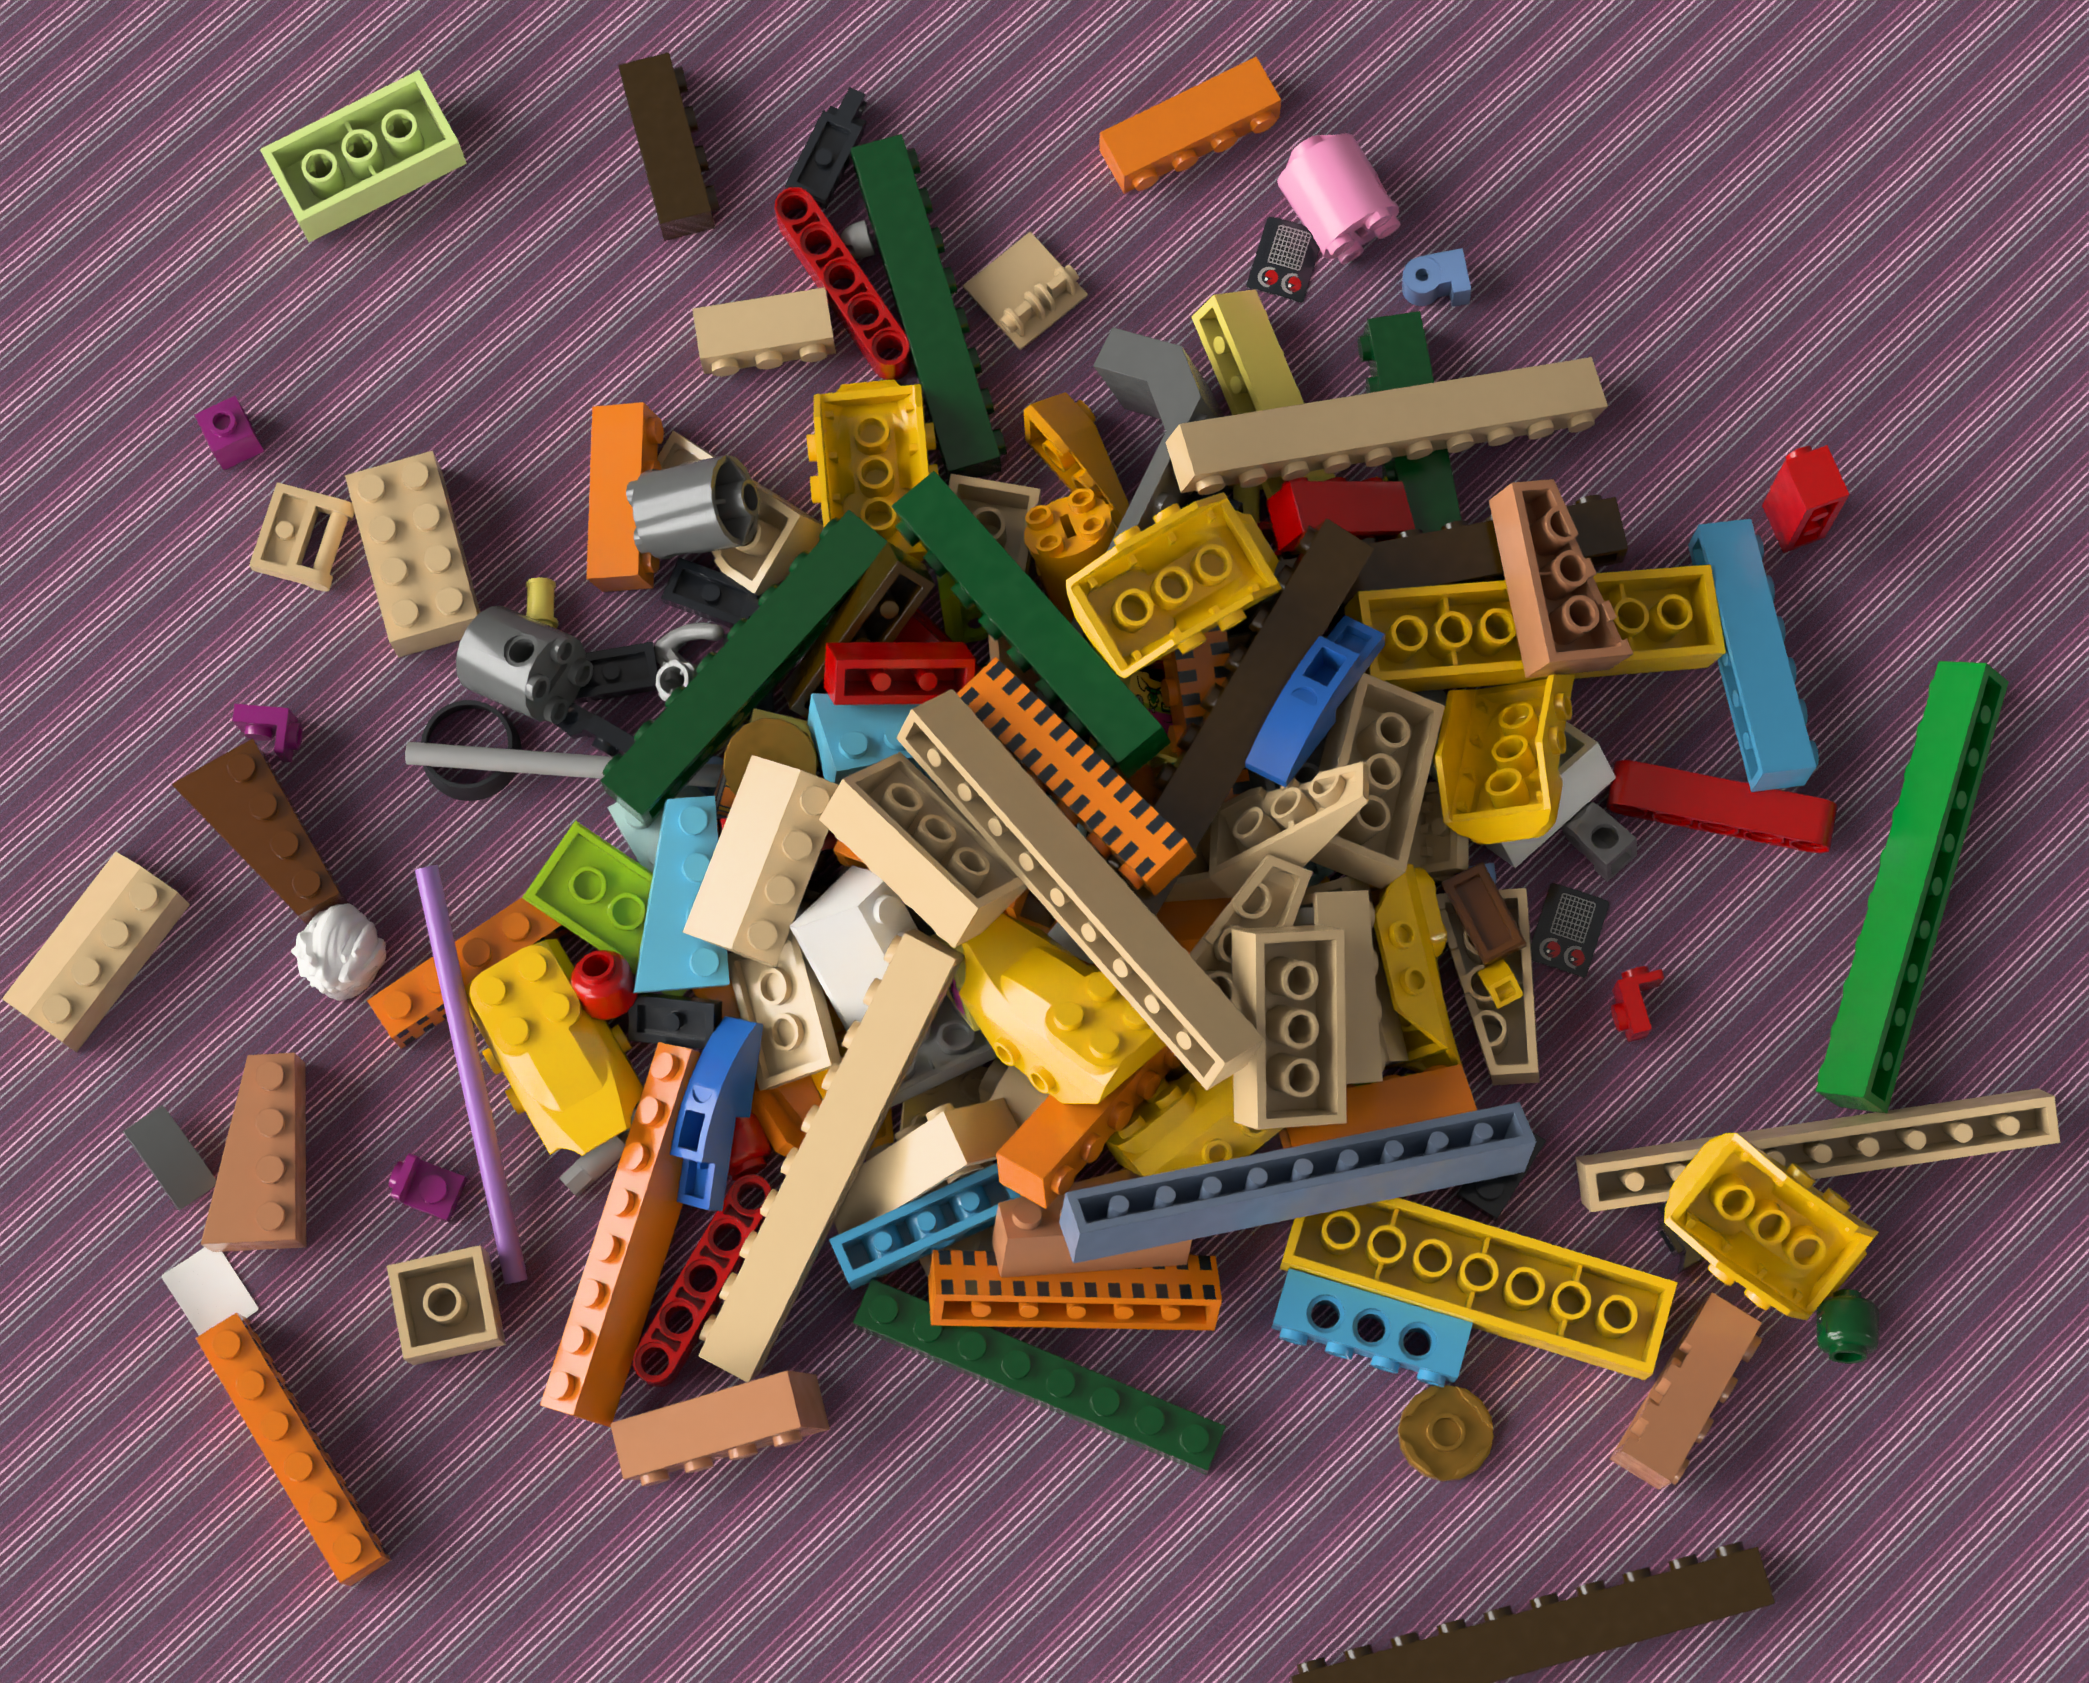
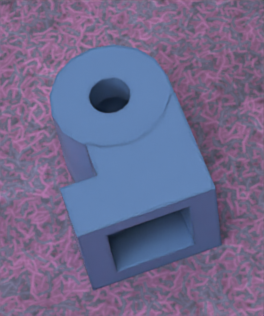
[1402,248,1471,307]

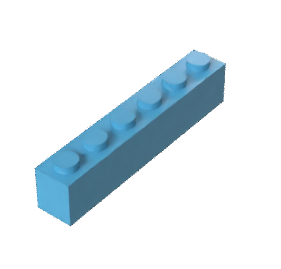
[1688,519,1819,792]

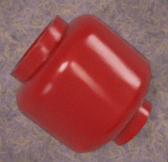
[571,950,638,1020]
[728,1112,772,1181]

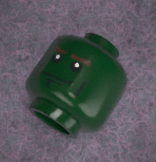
[1816,1289,1879,1364]

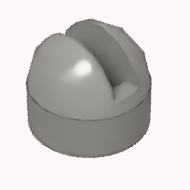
[840,220,875,259]

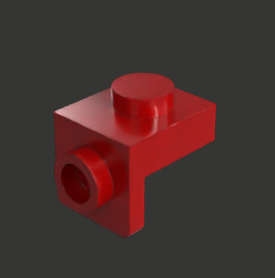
[1611,966,1665,1042]

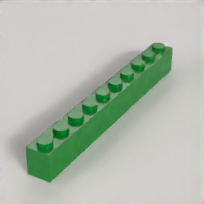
[1816,661,2009,1113]

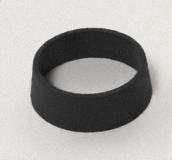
[421,700,522,801]

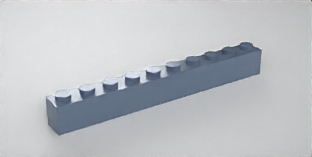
[1059,1102,1536,1264]

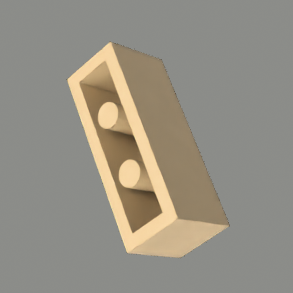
[692,287,836,377]

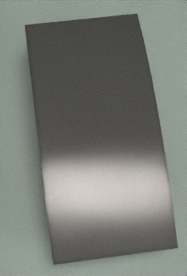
[122,1105,216,1211]

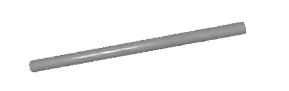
[405,742,821,787]

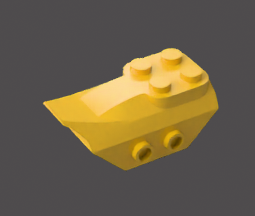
[807,379,939,561]
[1066,492,1283,678]
[1433,674,1575,844]
[1369,864,1461,1073]
[958,913,1166,1104]
[465,939,644,1156]
[1106,1071,1283,1177]
[1664,1133,1879,1320]

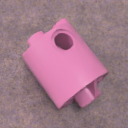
[1277,133,1401,264]

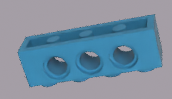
[829,1163,1021,1290]
[1271,1268,1473,1387]

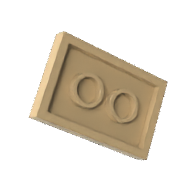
[727,930,842,1091]

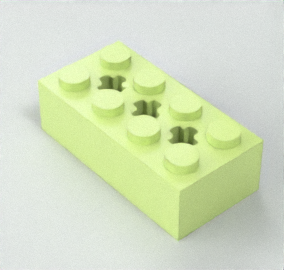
[260,70,467,242]

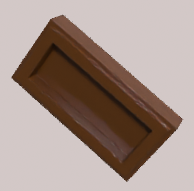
[1441,862,1527,967]

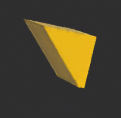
[1477,958,1524,1009]

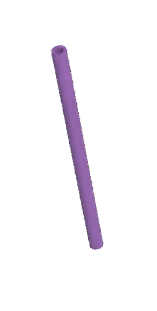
[415,865,528,1284]

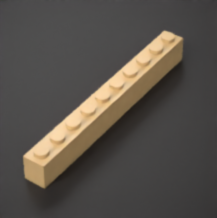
[1166,357,1608,495]
[896,689,1265,1090]
[698,929,965,1382]
[1576,1088,2060,1212]

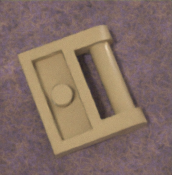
[249,482,355,592]

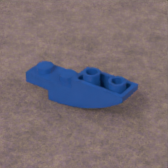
[1245,615,1385,787]
[670,1016,763,1211]

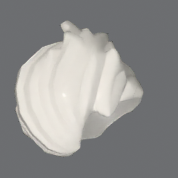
[291,903,386,1001]

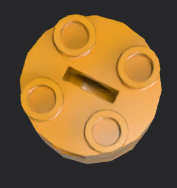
[1024,488,1116,623]

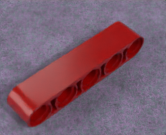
[775,187,911,381]
[1606,760,1837,853]
[633,1174,771,1387]

